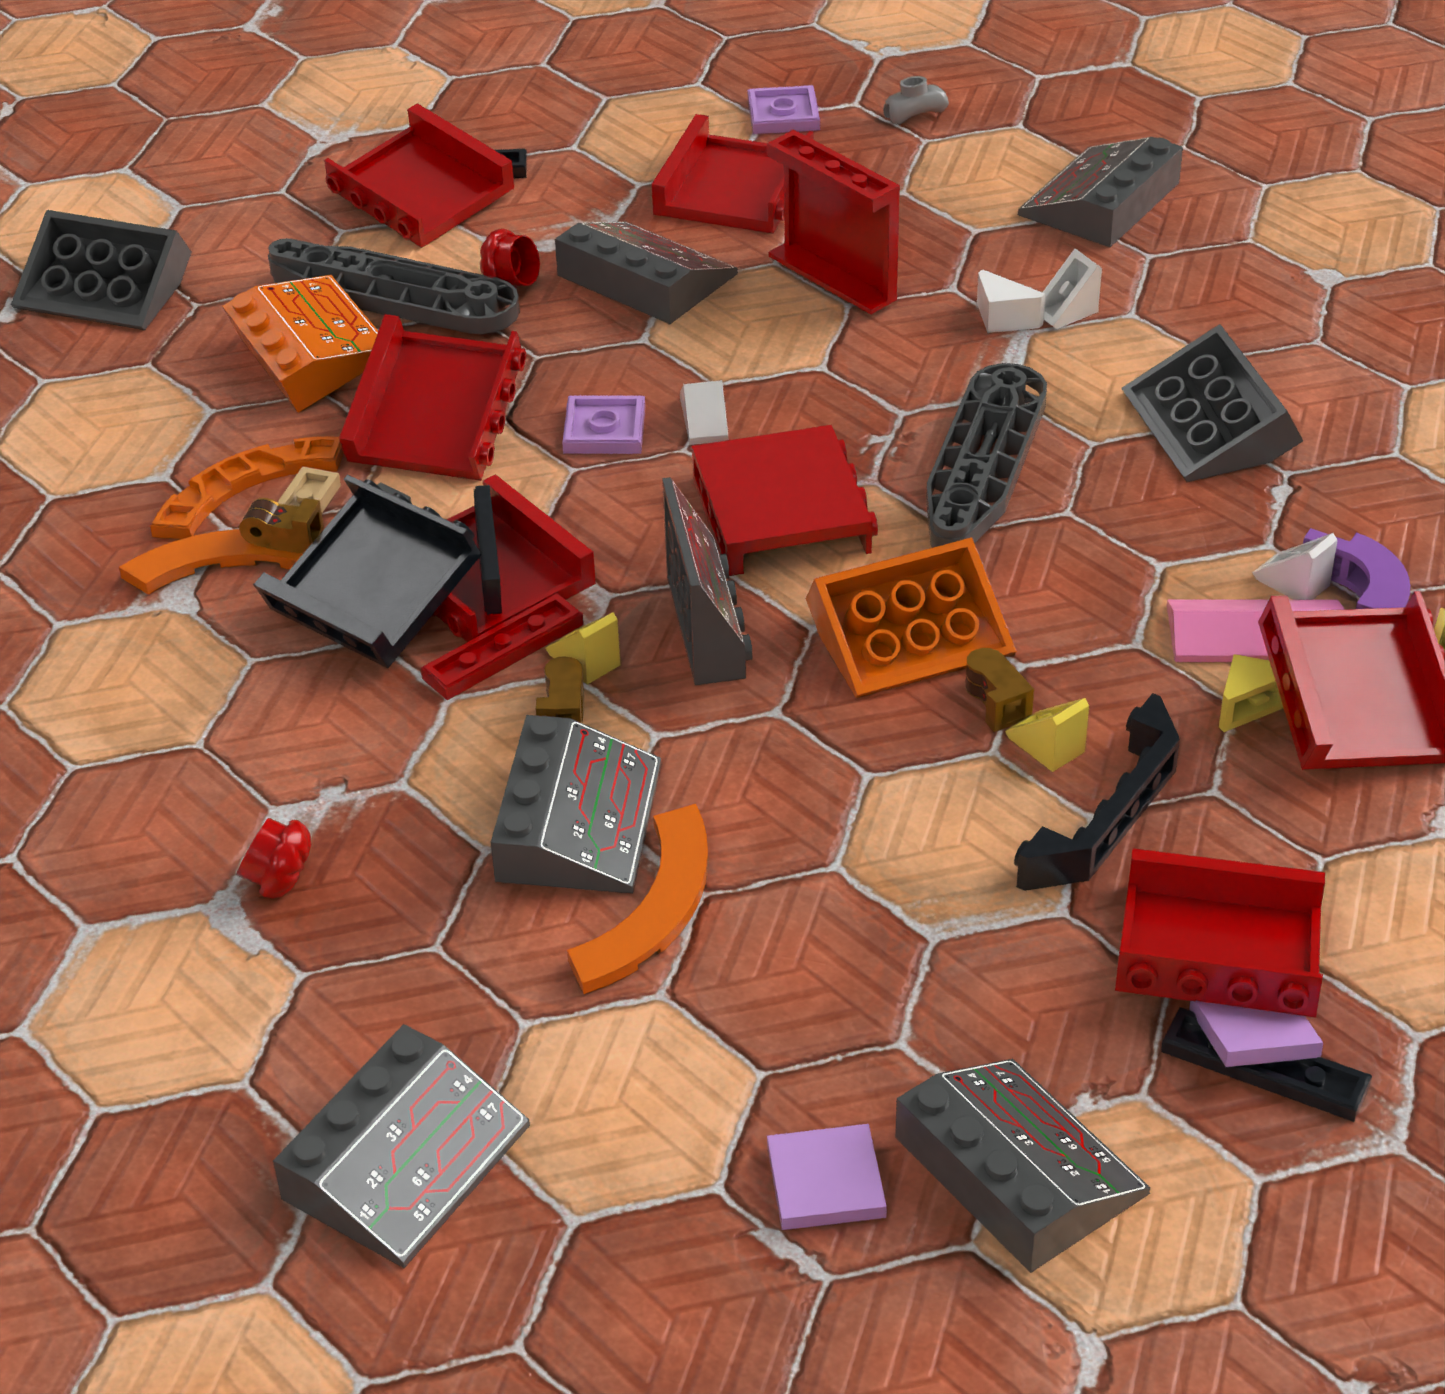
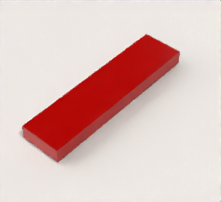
[421,593,584,700]

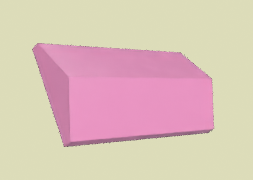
[1167,599,1344,662]

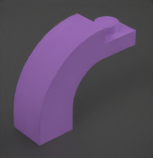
[1303,528,1411,609]

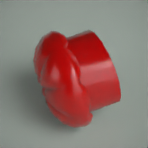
[480,228,540,288]
[236,818,312,899]

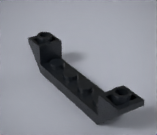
[1014,693,1180,891]

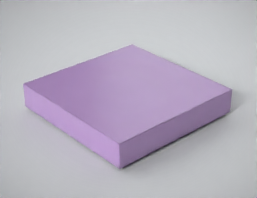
[747,85,820,134]
[562,396,645,454]
[1189,1001,1323,1067]
[767,1124,887,1230]

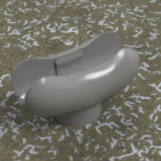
[883,76,949,125]

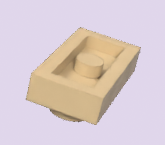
[277,466,341,513]

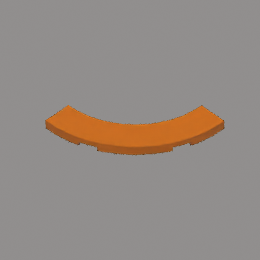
[150,436,344,539]
[119,529,302,595]
[567,804,708,995]

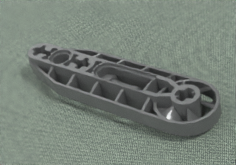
[268,238,520,334]
[926,363,1047,548]

